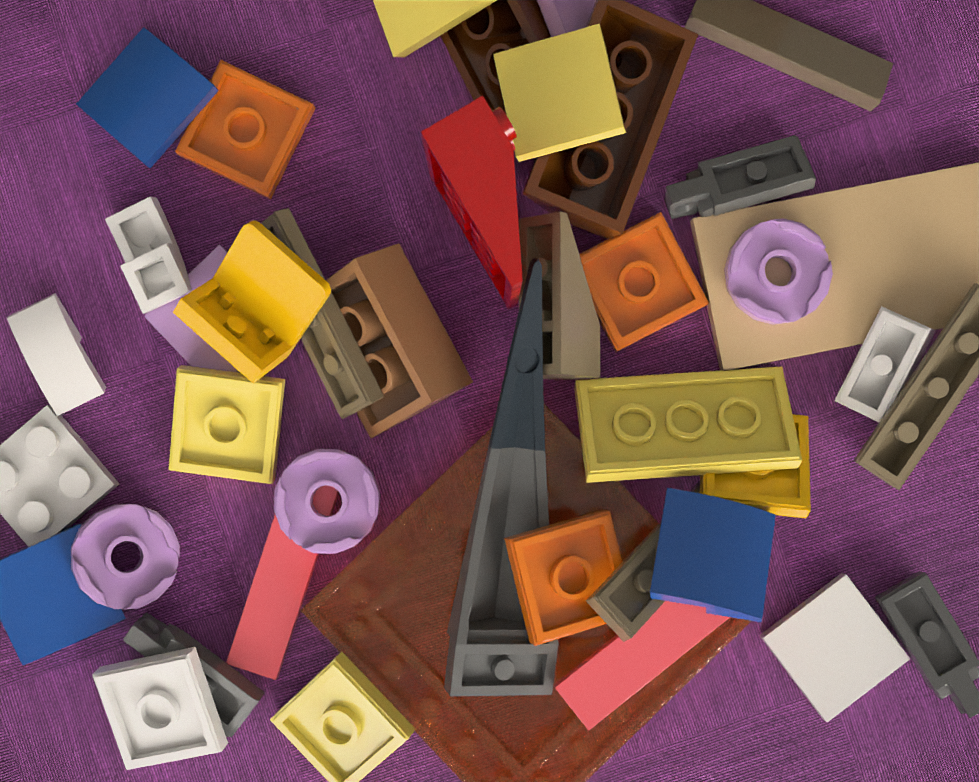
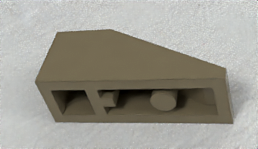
[519,211,600,380]

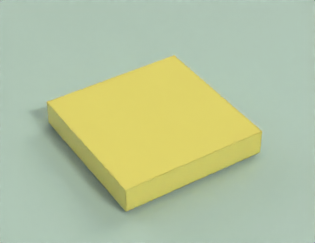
[493,24,626,162]
[169,365,285,484]
[270,652,415,782]

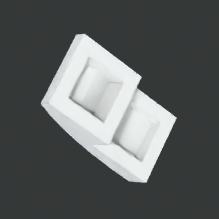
[105,196,192,314]
[7,293,106,416]

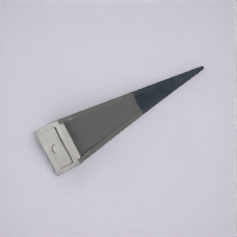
[444,258,559,697]

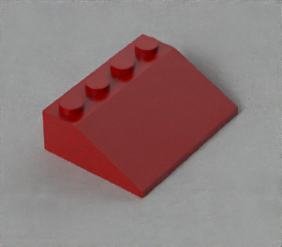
[421,95,523,310]

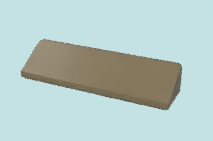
[684,0,893,112]
[853,283,979,490]

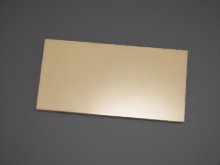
[690,163,979,371]

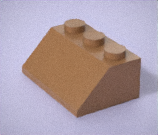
[326,243,473,439]

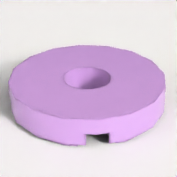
[724,218,833,325]
[274,449,380,554]
[71,504,180,609]

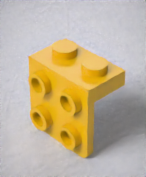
[173,220,331,384]

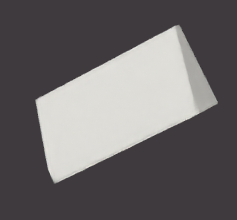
[835,306,935,422]

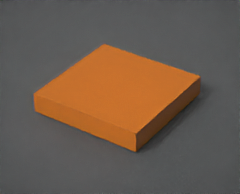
[175,59,316,200]
[579,212,709,353]
[504,509,622,646]

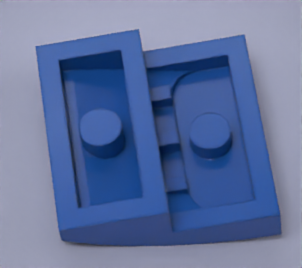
[76,27,219,168]
[650,488,776,622]
[0,524,126,665]

